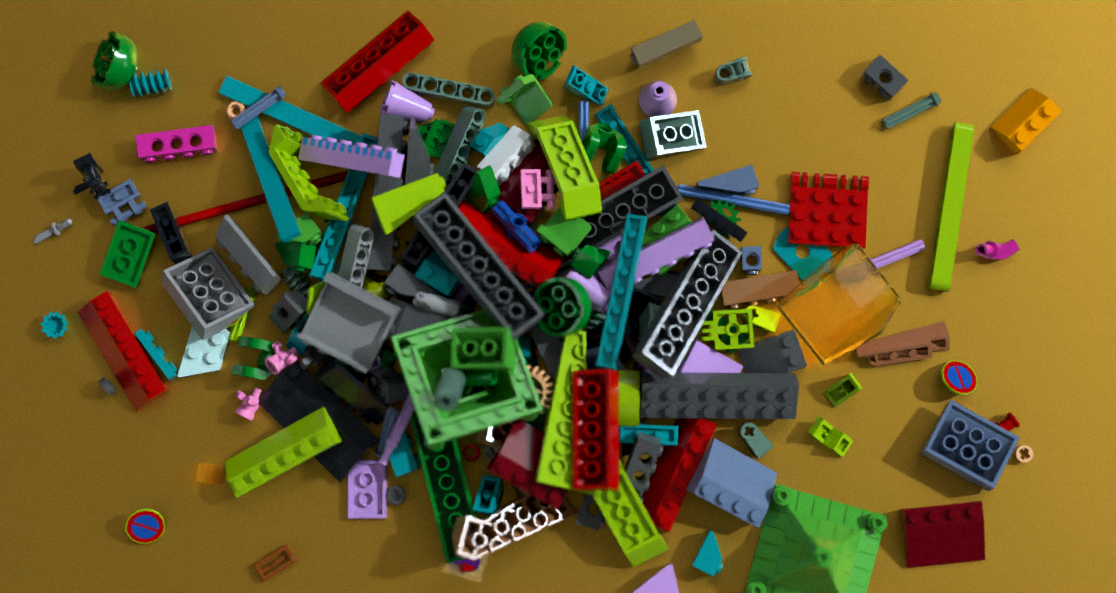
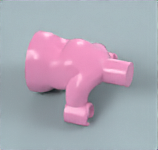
[265,341,298,375]
[235,387,262,421]

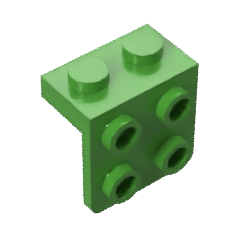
[496,74,552,125]
[537,207,592,258]

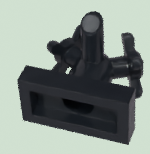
[73,153,111,200]

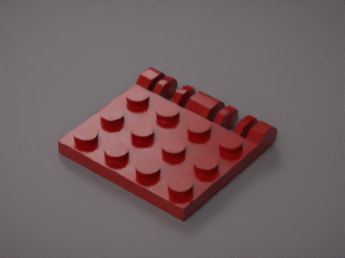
[788,171,869,249]

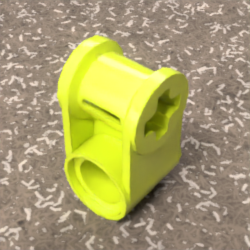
[742,305,781,333]

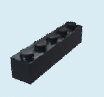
[691,198,748,242]

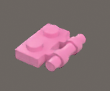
[520,169,556,210]

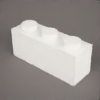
[477,125,536,187]

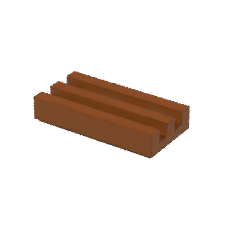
[253,544,297,582]

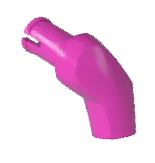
[975,239,1020,259]

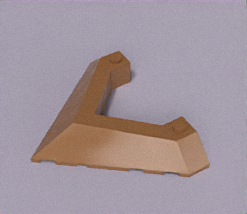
[452,421,579,560]

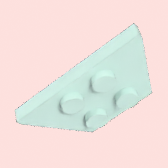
[177,327,230,378]

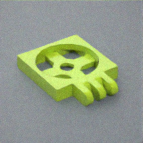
[700,309,754,350]

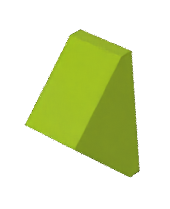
[824,373,863,407]

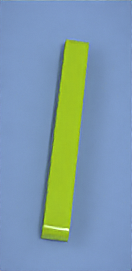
[929,122,974,292]

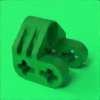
[581,123,626,174]
[231,336,275,380]

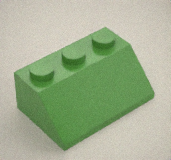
[641,205,693,276]
[275,212,324,249]
[451,327,516,372]

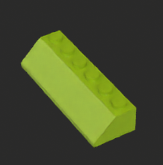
[225,407,342,498]

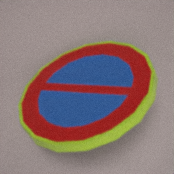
[941,360,978,396]
[125,508,165,544]

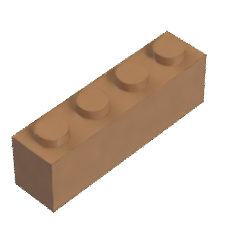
[720,270,801,310]

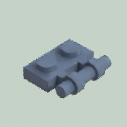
[98,179,147,226]

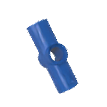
[491,201,542,253]

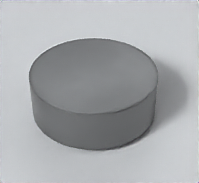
[98,377,117,396]
[386,485,406,505]

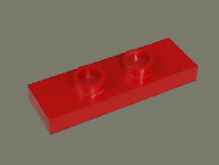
[599,161,646,201]

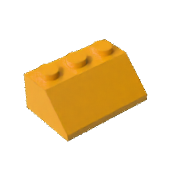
[990,88,1062,154]

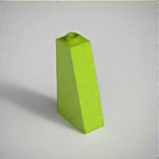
[371,173,446,235]

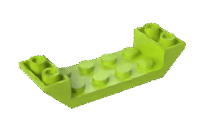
[527,115,602,221]
[269,124,349,221]
[592,458,669,567]

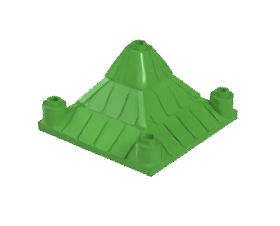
[391,310,543,450]
[744,484,887,593]

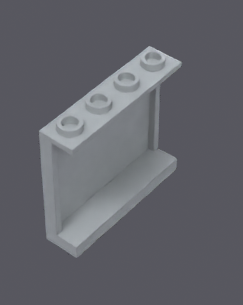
[297,272,400,374]

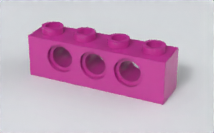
[136,125,218,163]

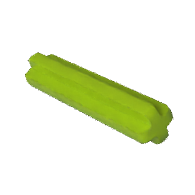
[229,286,257,342]

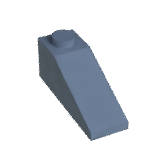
[696,165,759,196]

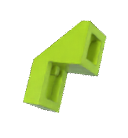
[808,416,853,457]

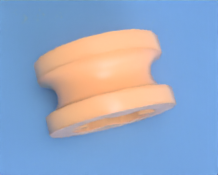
[1014,445,1033,462]

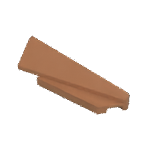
[855,321,950,366]

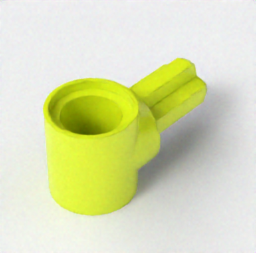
[362,277,390,300]

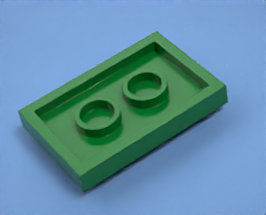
[99,220,157,288]

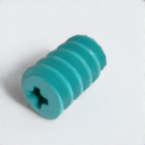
[130,68,172,98]

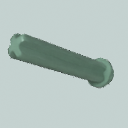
[883,92,941,129]

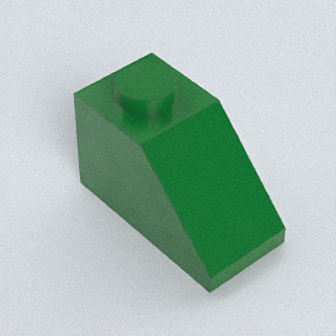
[466,165,500,214]
[275,242,316,272]
[571,245,611,279]

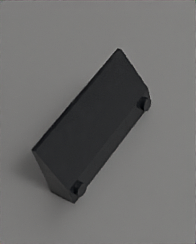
[259,360,379,482]

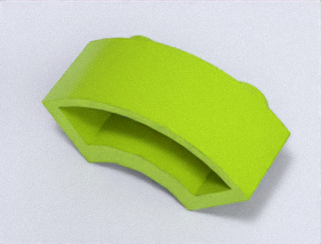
[618,371,640,426]

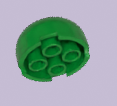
[511,21,567,80]
[91,31,138,90]
[534,277,591,337]

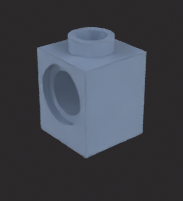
[740,246,762,275]

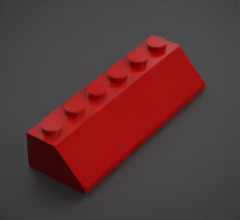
[321,10,435,113]
[458,200,566,287]
[78,291,170,411]
[573,369,619,491]
[641,418,717,532]

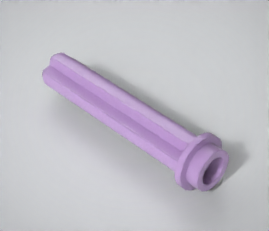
[865,239,925,272]

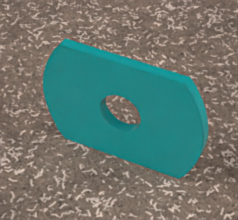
[773,226,832,281]

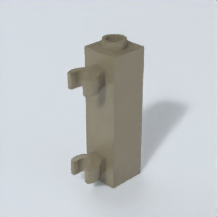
[630,19,703,69]

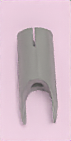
[413,292,459,318]

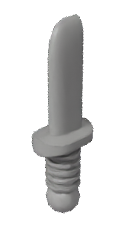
[33,218,72,244]

